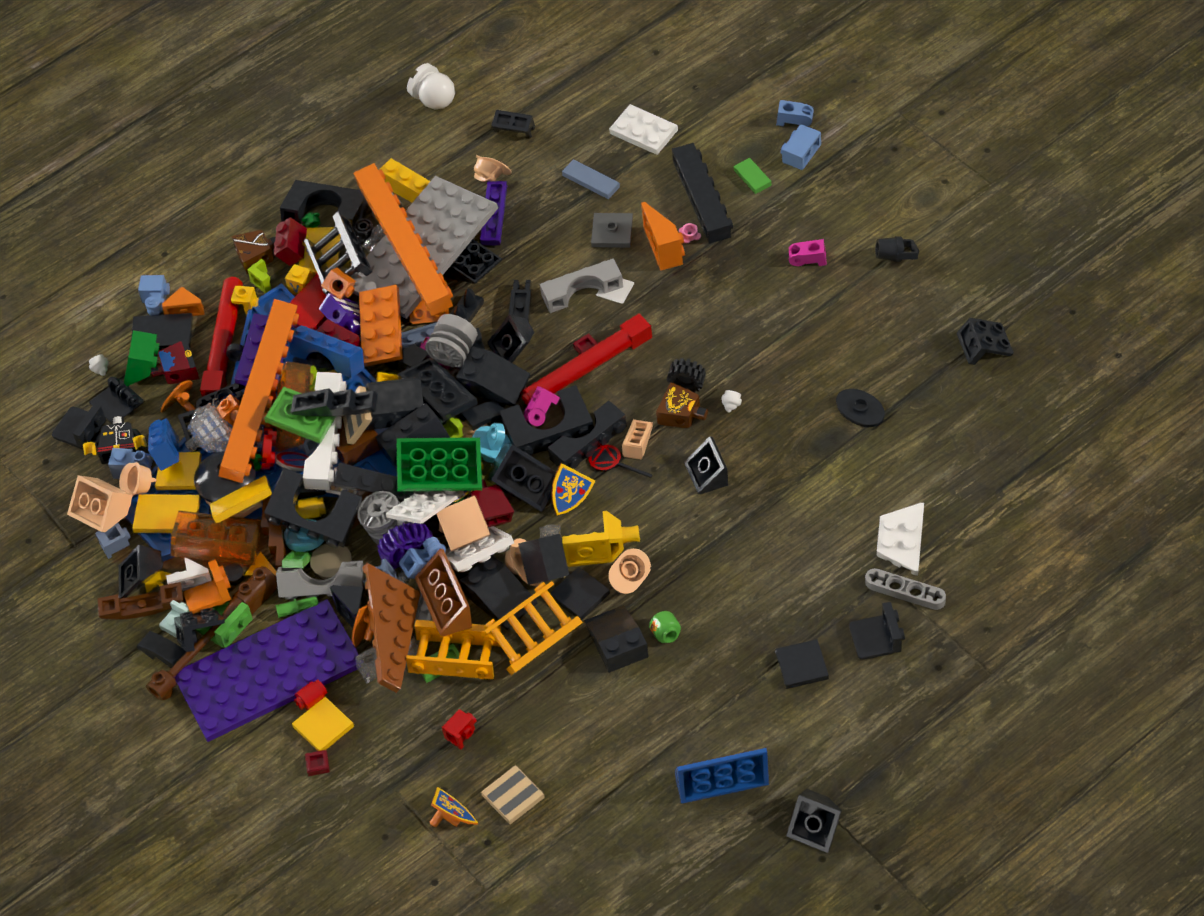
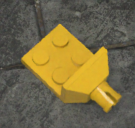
[562,511,640,567]

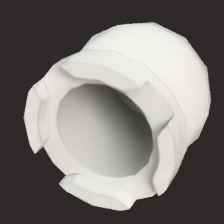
[407,63,455,110]

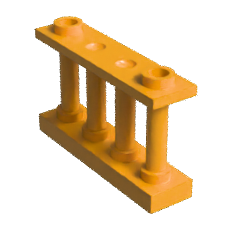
[481,581,583,675]
[406,620,501,679]

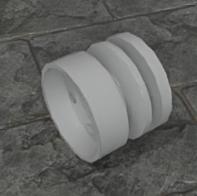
[425,314,478,367]
[358,491,400,545]

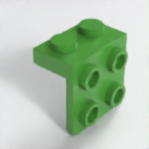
[195,602,253,648]

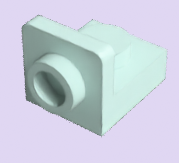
[159,600,190,638]

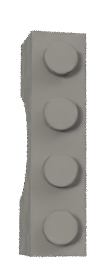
[540,259,623,313]
[276,561,365,599]

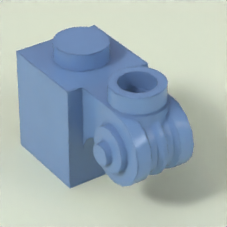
[138,275,170,315]
[108,448,153,479]
[399,537,446,579]

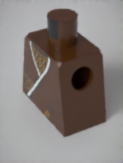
[232,230,276,275]

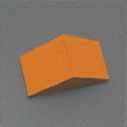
[162,287,205,316]

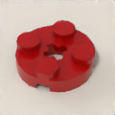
[261,428,277,469]

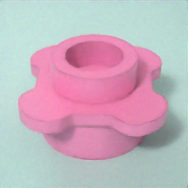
[679,223,701,243]

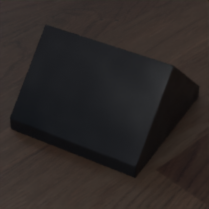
[684,436,728,494]
[518,534,570,585]
[330,585,367,629]

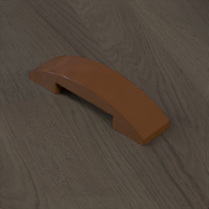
[97,582,183,619]

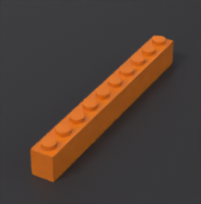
[353,163,453,316]
[218,299,299,483]

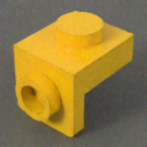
[231,286,259,317]

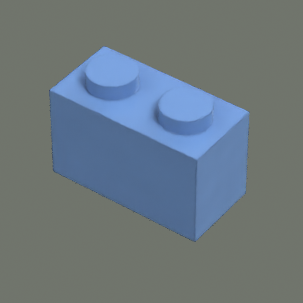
[781,124,821,170]

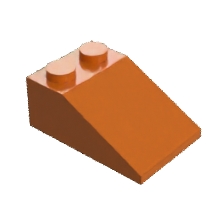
[641,202,685,271]

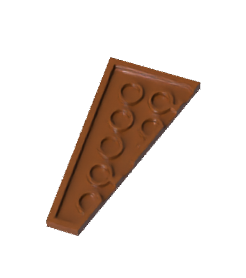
[363,563,420,693]

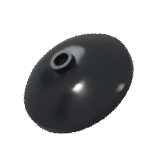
[194,451,256,503]

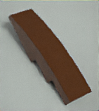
[261,496,287,570]

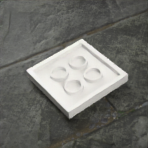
[445,526,514,572]

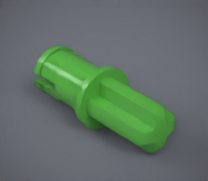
[276,596,318,618]

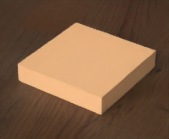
[436,496,491,552]

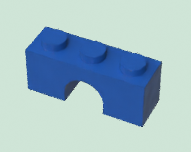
[148,418,179,471]

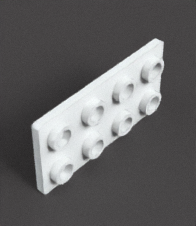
[386,491,464,526]

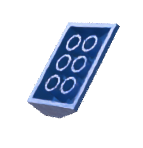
[675,748,769,803]

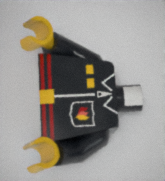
[83,416,147,464]

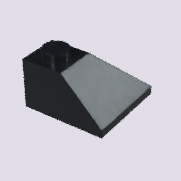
[487,314,535,363]
[119,545,163,599]
[786,789,842,853]

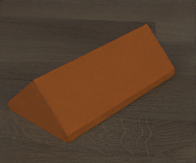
[415,548,472,636]

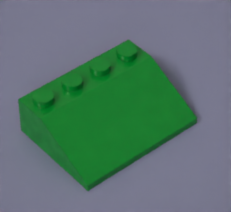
[397,438,482,491]

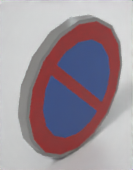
[275,451,309,472]

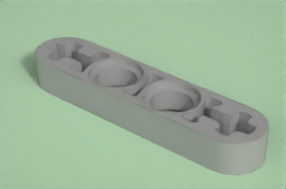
[865,568,946,610]

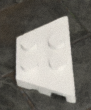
[877,503,924,576]

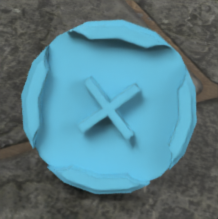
[472,423,511,463]

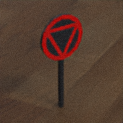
[589,445,653,478]

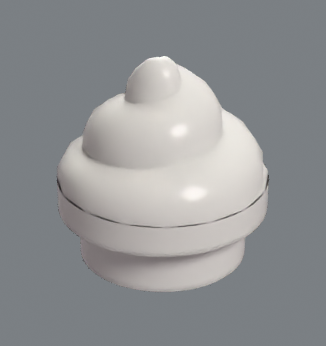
[89,354,109,376]
[721,390,742,412]

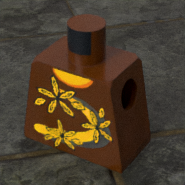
[656,382,708,428]

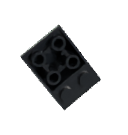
[444,239,502,284]

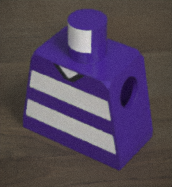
[318,293,361,334]

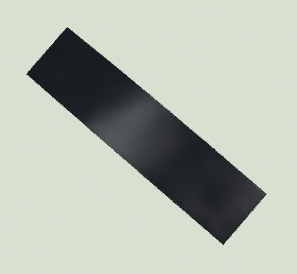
[291,388,378,416]

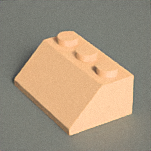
[67,475,133,532]

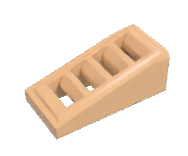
[622,420,653,460]

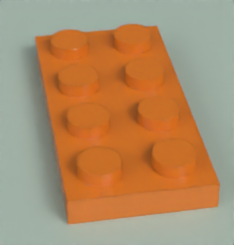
[359,285,403,367]

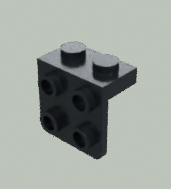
[52,404,106,449]
[849,602,905,660]

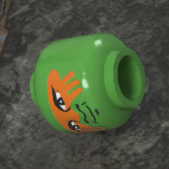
[649,611,681,643]

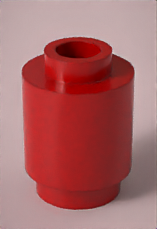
[294,679,328,711]

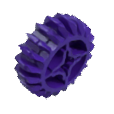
[378,522,433,569]

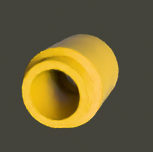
[295,496,326,519]

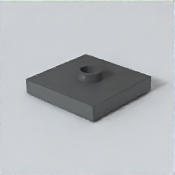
[591,213,633,248]

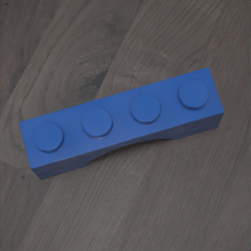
[289,325,365,378]

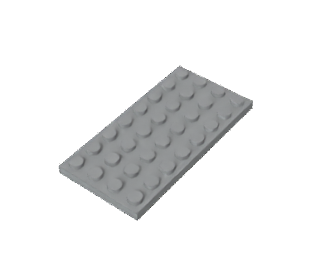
[351,176,498,319]

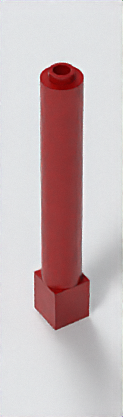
[200,277,243,402]
[522,313,652,406]

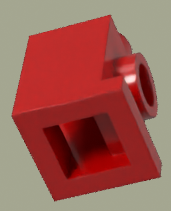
[442,709,477,749]

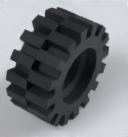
[667,358,706,393]

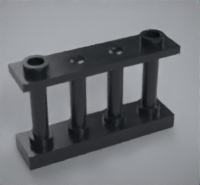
[304,212,372,296]

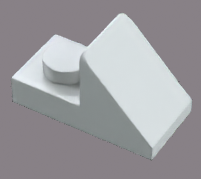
[166,558,212,591]

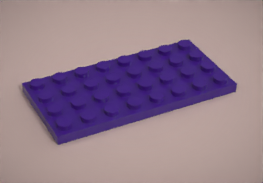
[175,599,364,742]

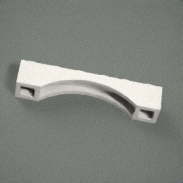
[303,372,346,490]

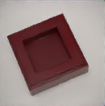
[572,333,598,355]
[305,750,330,776]

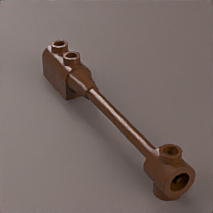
[146,566,278,700]

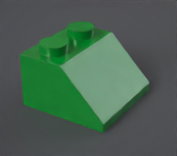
[124,330,160,386]

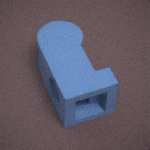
[776,100,814,126]

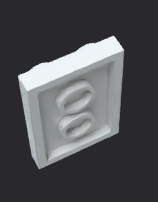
[609,104,678,155]

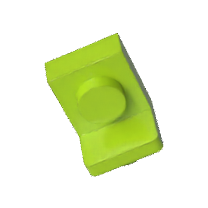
[248,259,272,294]

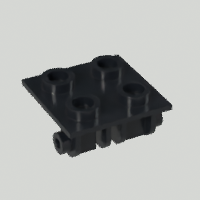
[89,376,145,424]

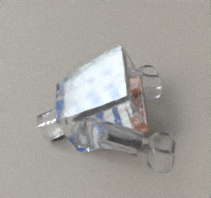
[185,398,232,453]

